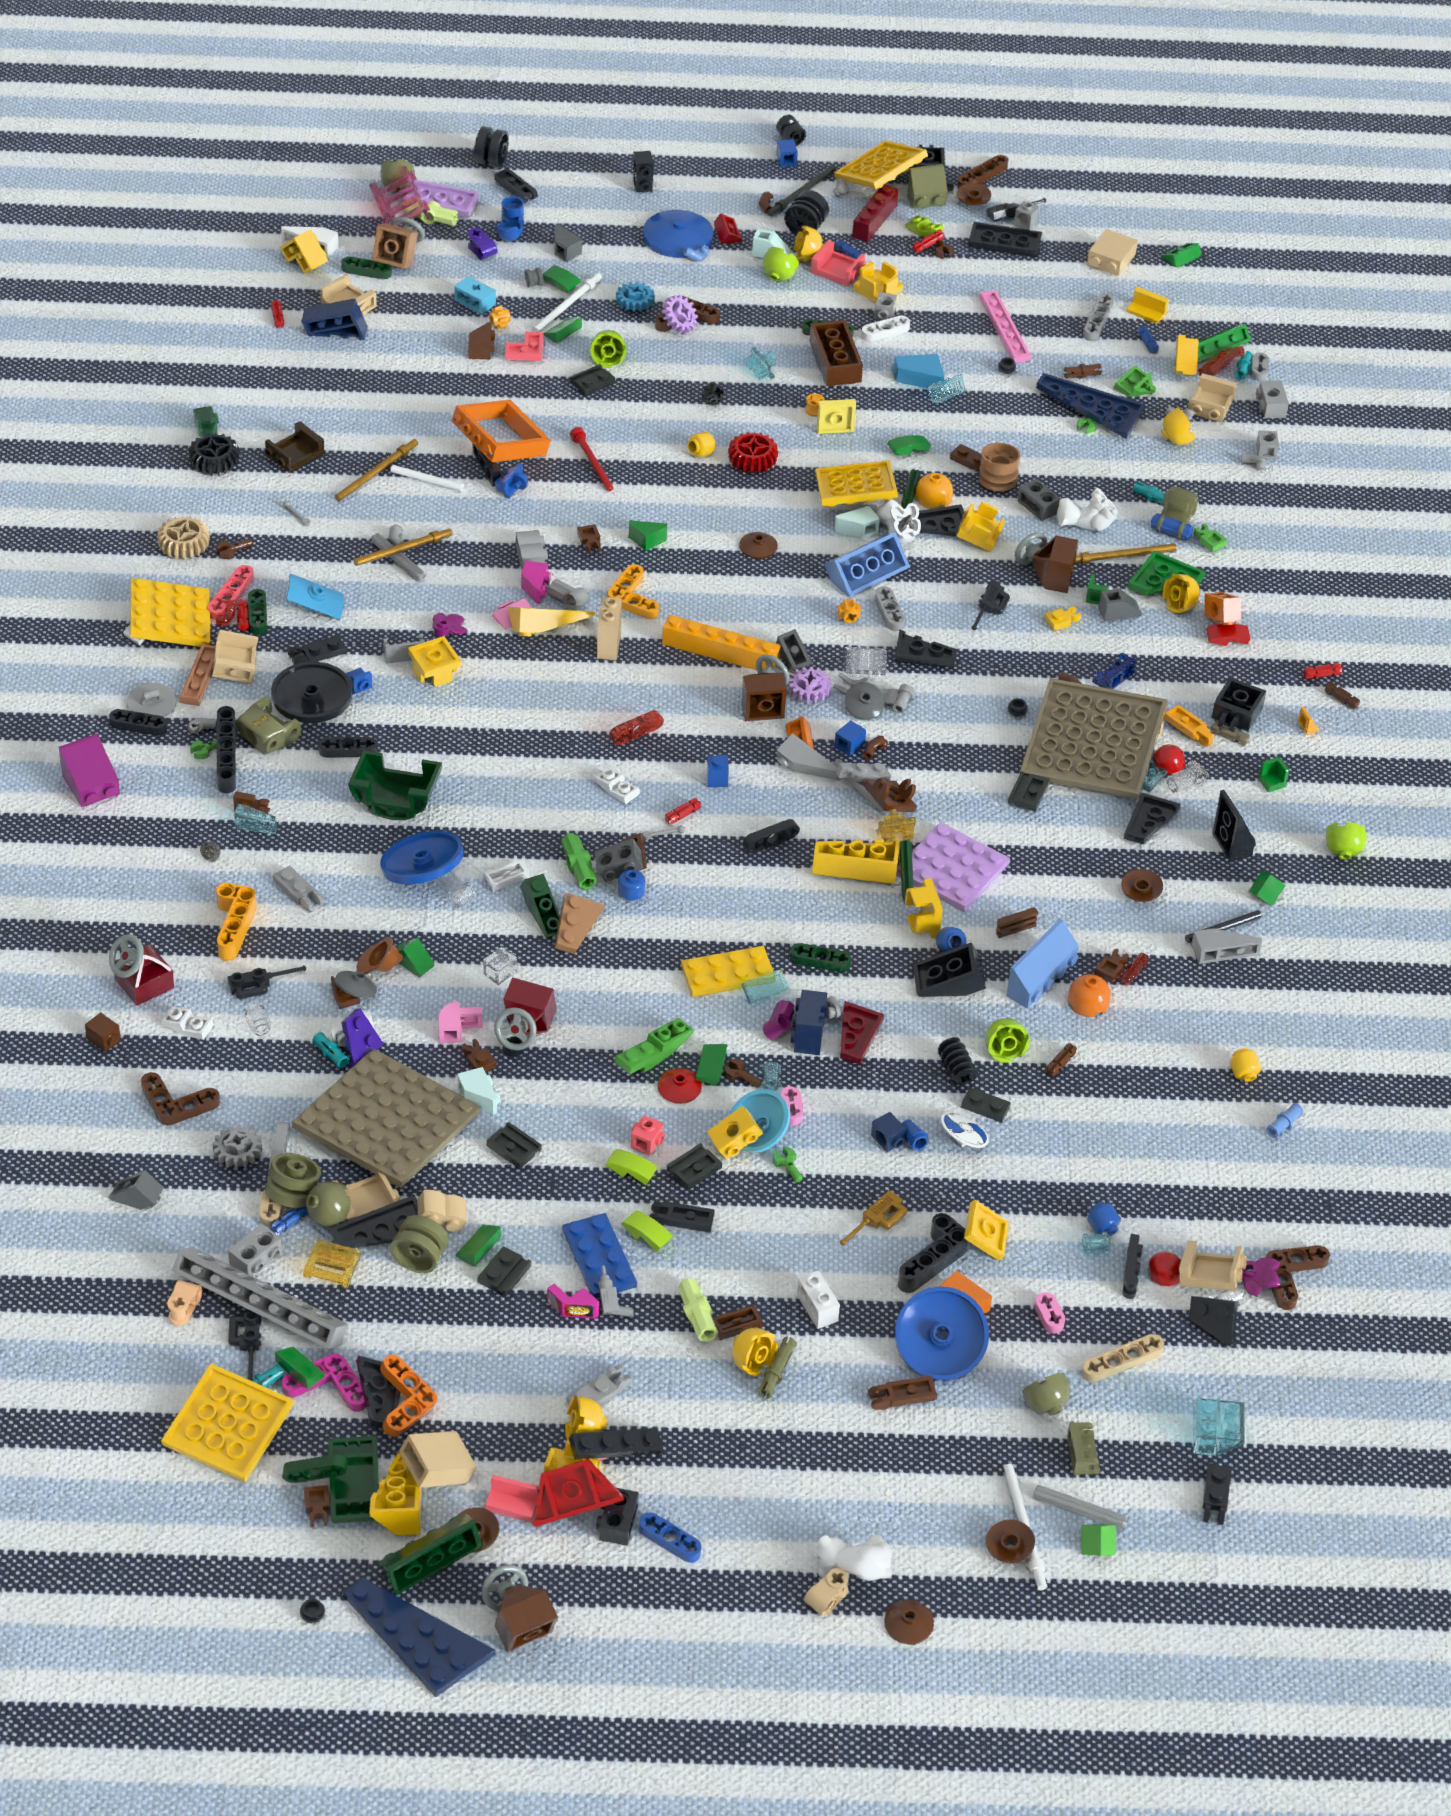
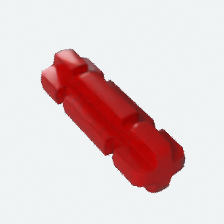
[912,229,945,253]
[271,300,285,328]
[236,599,249,632]
[1303,663,1342,679]
[665,798,701,825]

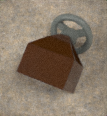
[1015,532,1079,593]
[741,654,790,722]
[482,1564,558,1652]

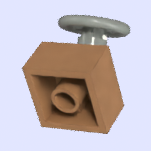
[372,217,425,269]

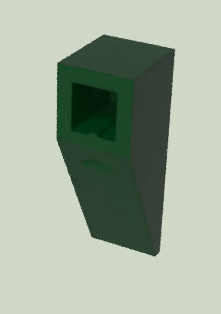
[520,873,560,938]

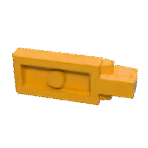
[1163,704,1214,747]

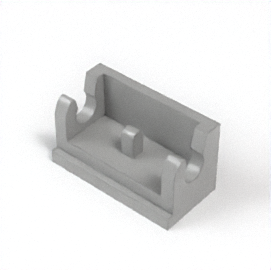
[383,634,425,664]

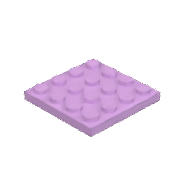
[896,822,1010,912]

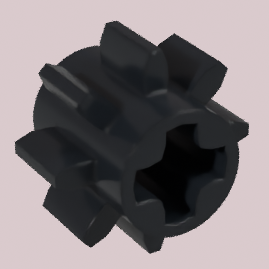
[701,382,725,406]

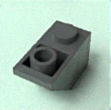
[555,223,582,262]
[1099,588,1142,621]

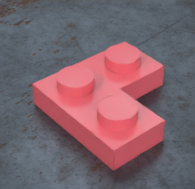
[505,332,544,361]

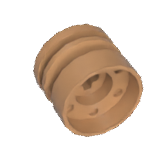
[979,443,1021,491]

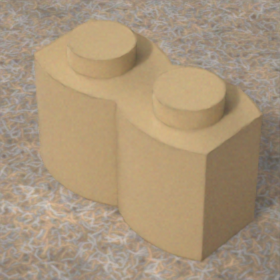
[417,1190,467,1232]

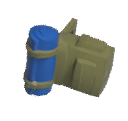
[1151,486,1199,540]

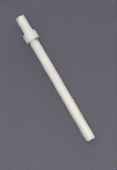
[532,273,602,332]
[1004,1464,1047,1590]

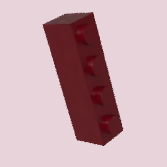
[852,184,898,243]

